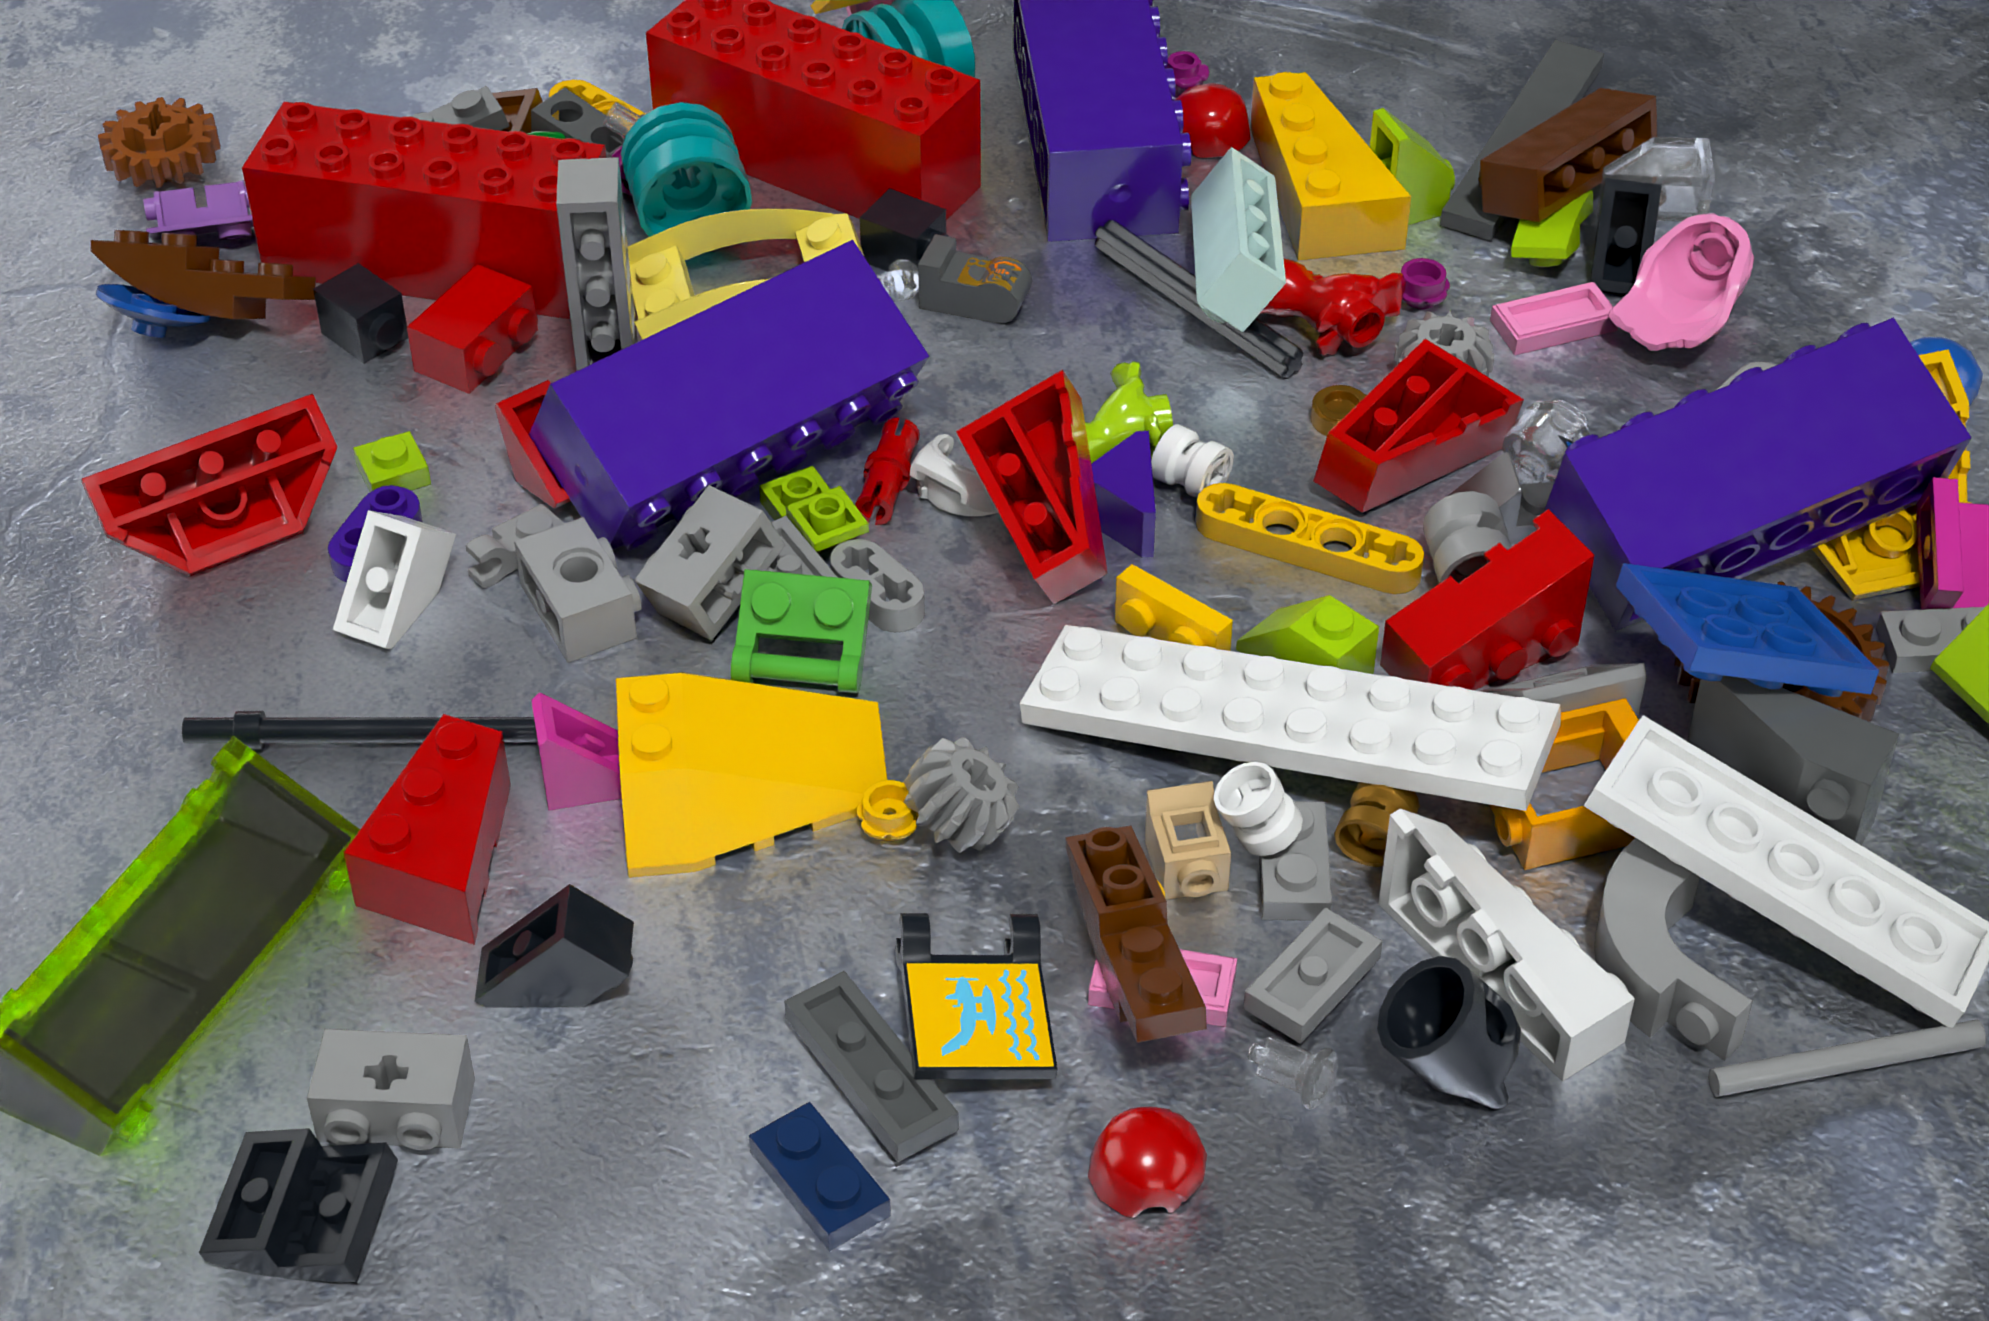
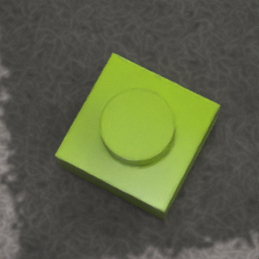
[353,431,431,492]

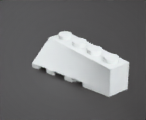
[1378,809,1635,1082]

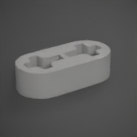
[830,539,925,633]

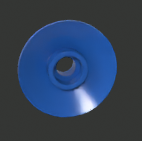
[96,284,212,338]

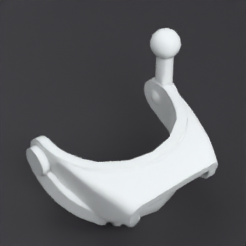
[910,434,999,516]

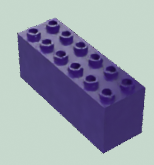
[1012,0,1191,242]
[529,240,930,550]
[1544,317,1972,632]

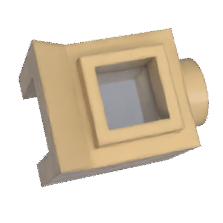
[1145,781,1231,900]

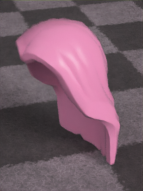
[1608,213,1754,351]

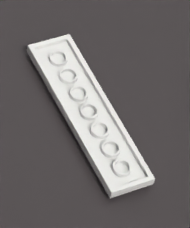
[1020,625,1561,811]

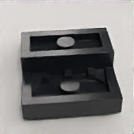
[199,1128,398,1282]

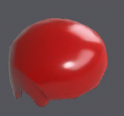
[1175,83,1251,158]
[1088,1107,1207,1218]

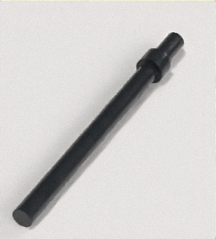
[182,711,538,750]

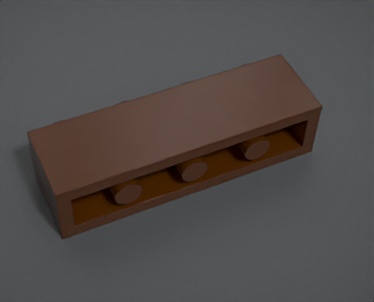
[1478,88,1658,222]

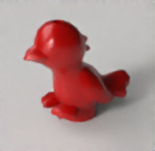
[1260,258,1406,355]

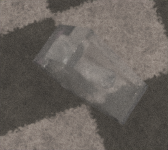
[1596,137,1715,221]

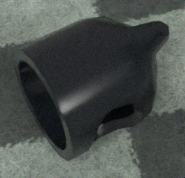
[1377,956,1521,1109]

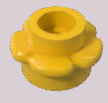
[857,780,919,841]

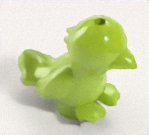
[1085,361,1173,464]

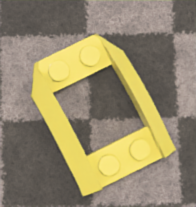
[628,208,864,340]

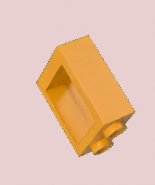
[1489,698,1639,870]

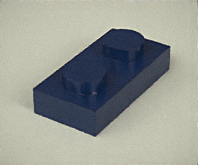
[749,1101,891,1252]

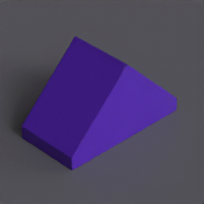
[1091,431,1156,558]

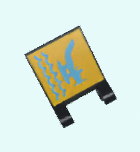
[895,913,1058,1079]

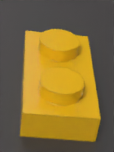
[1115,564,1233,651]

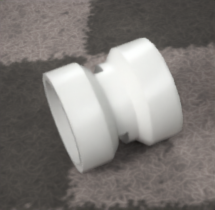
[1151,424,1234,499]
[1214,761,1303,856]

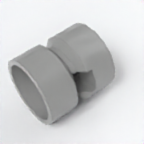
[1423,491,1512,583]

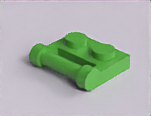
[731,569,872,694]

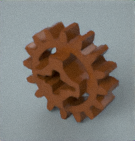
[98,97,221,188]

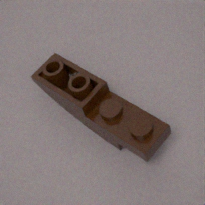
[90,230,316,319]
[1065,825,1207,1043]

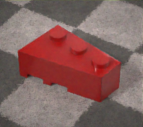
[1313,338,1524,513]
[956,369,1108,604]
[1380,509,1595,690]
[344,714,511,945]

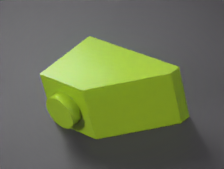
[1370,108,1455,225]
[1236,595,1379,674]

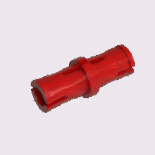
[855,417,920,525]

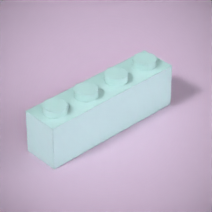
[1191,147,1286,332]

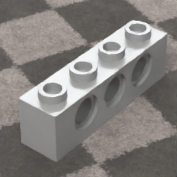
[556,157,638,371]

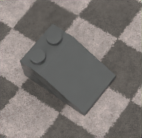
[1687,676,1899,846]

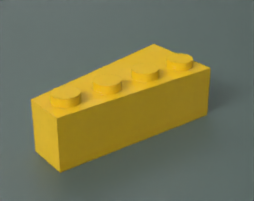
[1250,72,1411,261]

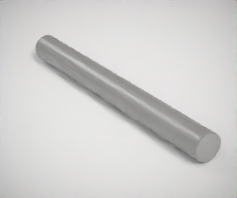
[1708,1020,1986,1097]

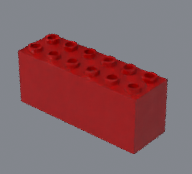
[646,0,981,220]
[242,101,606,320]

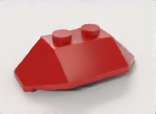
[81,393,338,577]

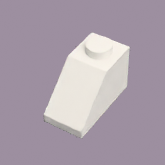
[333,510,456,649]

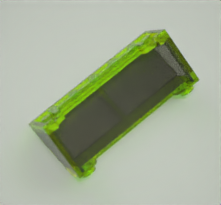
[0,736,360,1156]

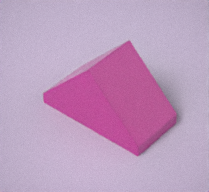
[531,692,622,811]

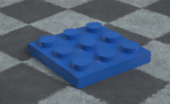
[1616,563,1879,697]

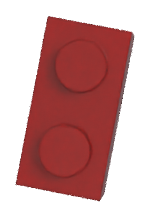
[407,264,538,394]

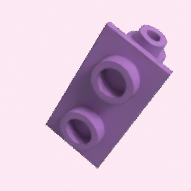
[143,180,254,241]

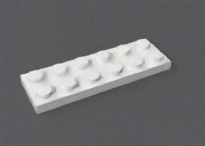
[1584,715,1989,1028]

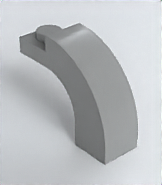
[1594,838,1753,1061]

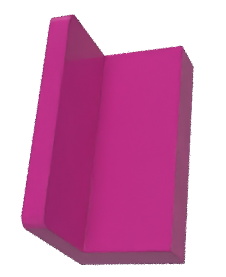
[1916,477,1989,610]

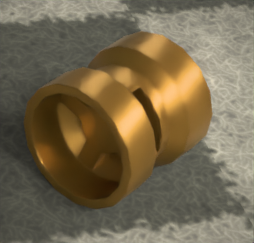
[1334,782,1420,867]

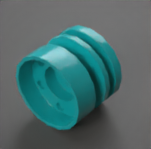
[842,0,975,77]
[620,102,752,237]

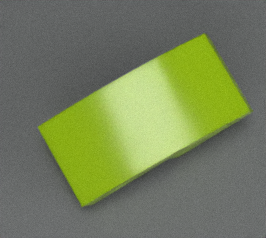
[1511,190,1593,267]
[759,465,869,552]

